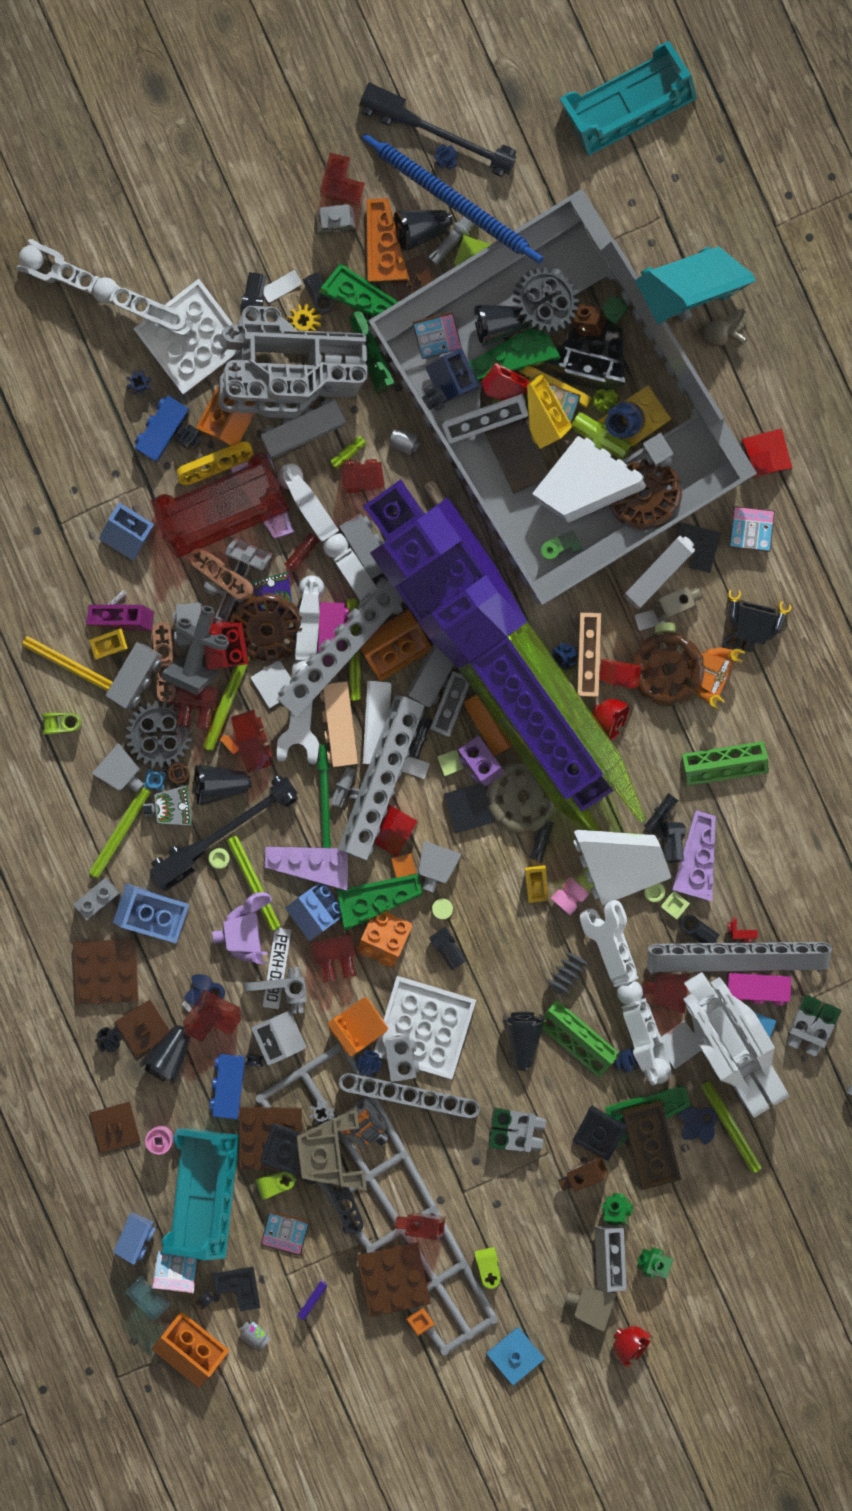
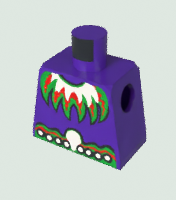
[250,571,292,614]

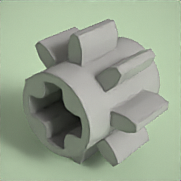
[309,1100,334,1125]

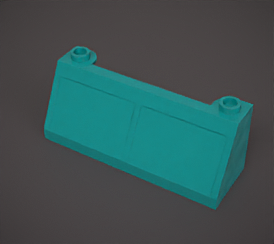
[560,41,697,156]
[635,246,756,325]
[162,1128,239,1260]

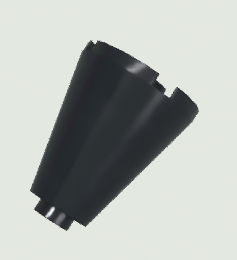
[393,210,453,251]
[474,305,530,346]
[194,764,252,806]
[503,1011,544,1071]
[139,1025,191,1086]

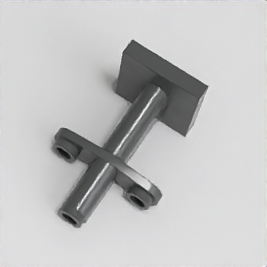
[161,606,229,695]

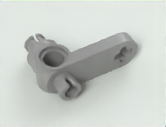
[243,967,307,1014]

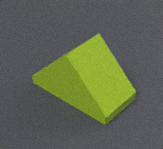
[454,235,491,267]

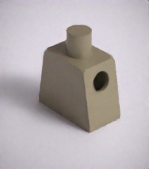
[651,587,702,623]
[564,1286,616,1331]

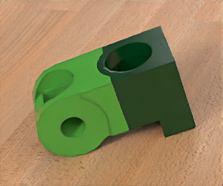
[541,530,582,560]

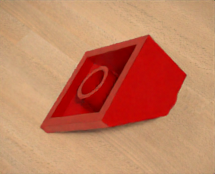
[742,428,792,479]
[362,804,418,857]

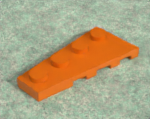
[367,198,409,283]

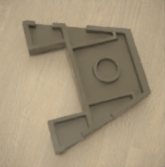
[297,1109,367,1191]

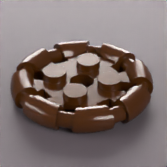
[610,459,682,530]
[230,593,302,663]
[632,632,704,706]

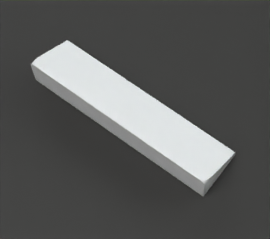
[363,681,391,764]

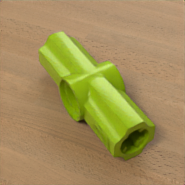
[571,412,633,460]

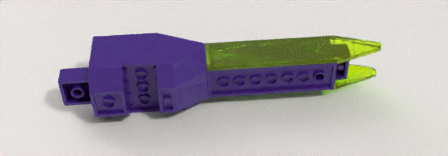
[363,479,646,832]

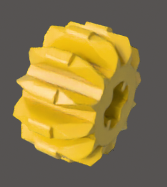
[286,304,321,331]

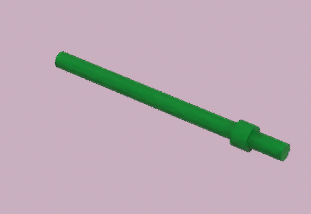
[317,745,331,848]

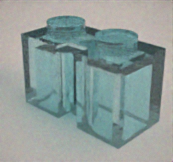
[125,1275,170,1322]

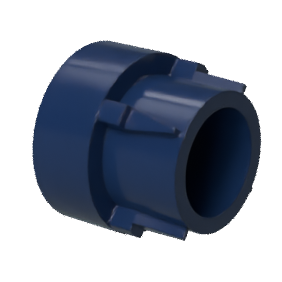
[605,402,645,439]

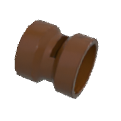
[168,763,190,784]

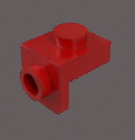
[727,918,758,943]

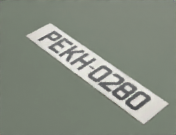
[263,928,291,1009]

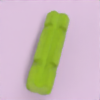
[331,436,366,469]

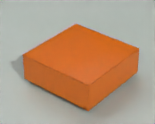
[220,735,240,755]
[391,853,416,878]
[406,1307,435,1336]

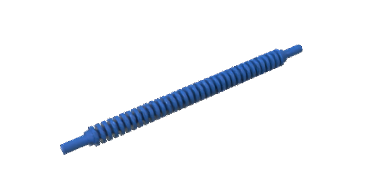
[362,133,544,264]

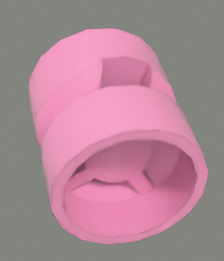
[551,877,589,916]
[145,1126,174,1155]

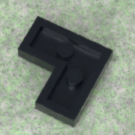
[676,522,721,573]
[213,1266,261,1311]

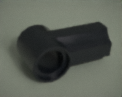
[240,272,267,312]
[302,272,333,315]
[658,821,686,863]
[679,914,720,943]
[428,926,466,970]

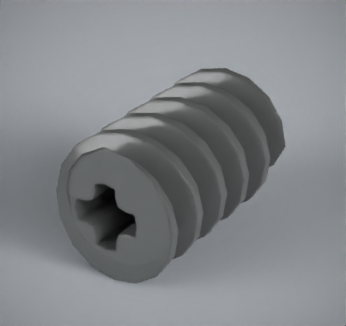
[546,952,590,998]

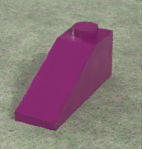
[86,605,154,631]

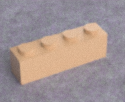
[577,613,601,697]
[320,682,358,767]

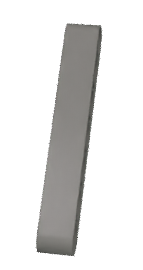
[338,1073,480,1118]

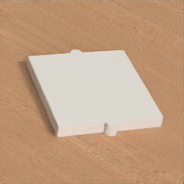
[250,661,292,708]
[661,1020,701,1069]

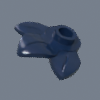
[184,974,225,1015]
[678,1107,717,1145]

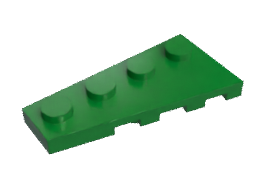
[318,263,398,317]
[348,310,394,394]
[468,326,561,382]
[337,874,422,931]
[605,1084,690,1147]

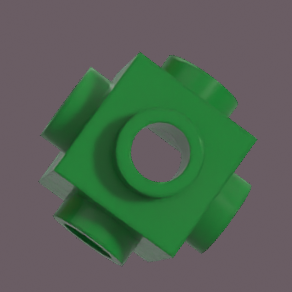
[602,1193,633,1226]
[636,1247,673,1279]

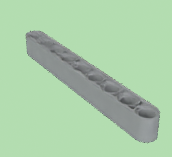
[647,942,832,972]

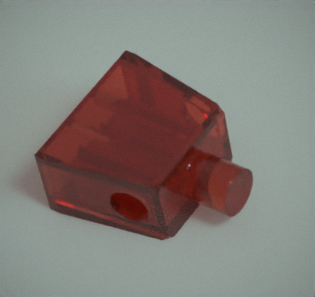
[641,973,690,1013]
[395,1212,446,1240]

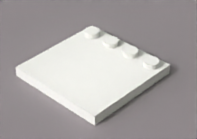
[134,279,239,395]
[374,976,476,1079]

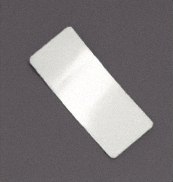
[263,270,302,302]
[635,610,665,630]
[389,756,430,779]

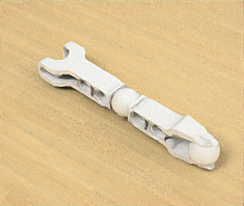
[16,239,192,336]
[277,463,403,620]
[277,575,325,765]
[580,900,671,1085]

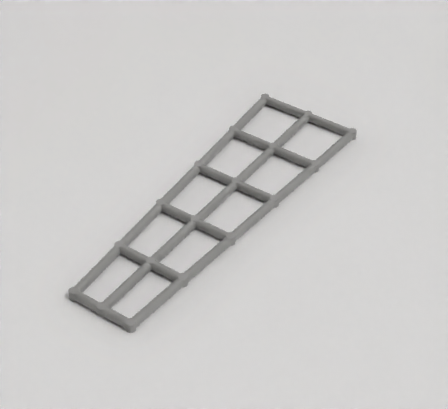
[256,1043,498,1355]

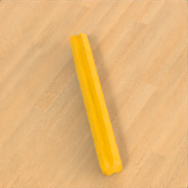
[22,636,113,692]

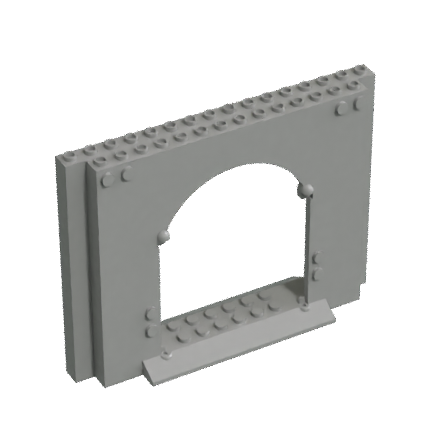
[368,189,757,605]

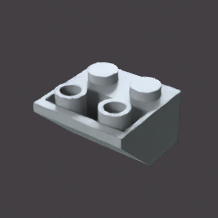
[251,1010,307,1066]

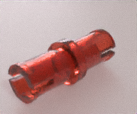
[284,532,320,572]

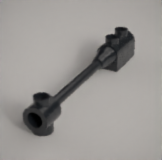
[359,82,517,177]
[150,776,298,892]

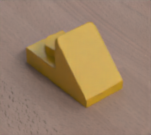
[89,629,127,660]
[525,865,549,903]

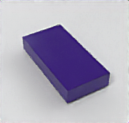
[297,1279,327,1320]

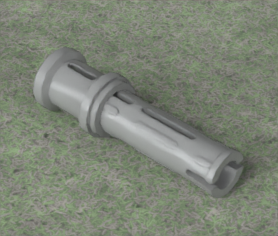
[428,217,475,266]

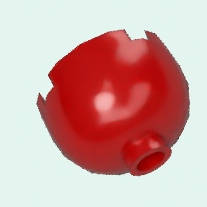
[591,699,630,741]
[613,1326,653,1368]

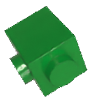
[602,295,628,326]

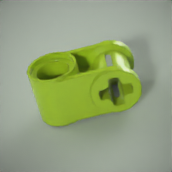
[41,713,82,735]
[255,1171,297,1200]
[474,1247,501,1289]

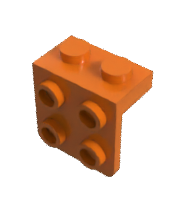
[356,912,412,968]
[327,997,388,1057]

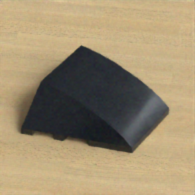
[545,324,625,391]

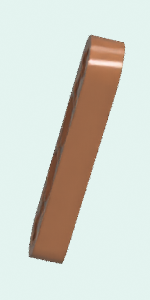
[190,549,253,600]
[152,622,176,703]

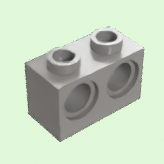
[73,878,120,920]
[385,1035,420,1082]

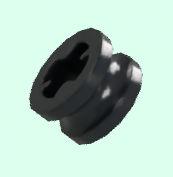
[722,634,741,650]
[245,1054,264,1067]
[195,1290,215,1310]

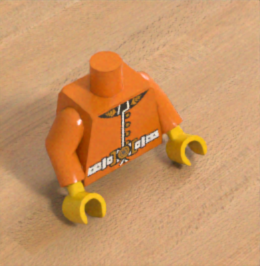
[688,647,745,710]

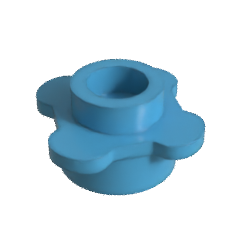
[144,769,166,791]

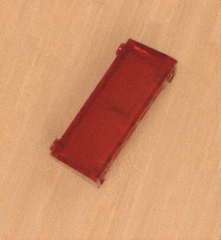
[151,452,290,559]

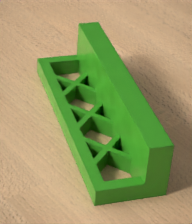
[682,741,769,786]
[542,1000,619,1077]

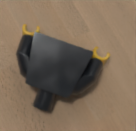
[728,590,791,652]

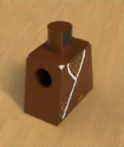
[558,1156,609,1192]

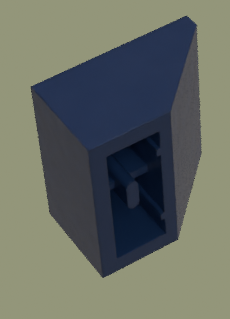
[425,348,479,404]

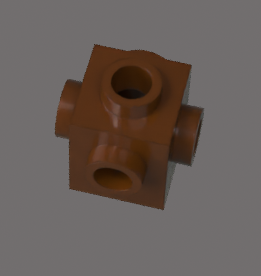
[572,305,607,337]

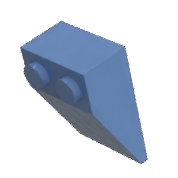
[113,883,190,943]

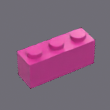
[318,602,349,666]
[727,973,791,1005]

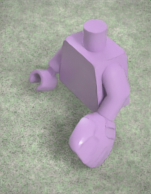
[212,892,272,964]

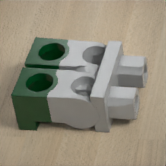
[788,993,842,1056]
[488,1107,546,1152]

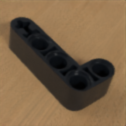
[301,1170,364,1234]

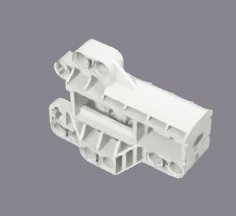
[683,972,790,1118]

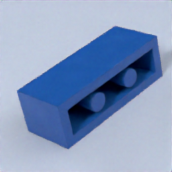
[134,396,190,463]
[209,1053,246,1119]

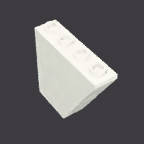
[532,436,646,523]
[623,536,695,610]
[573,830,672,906]

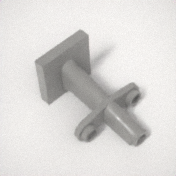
[204,537,273,623]

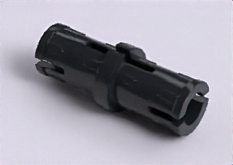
[408,717,432,759]
[644,793,679,834]
[530,820,554,862]

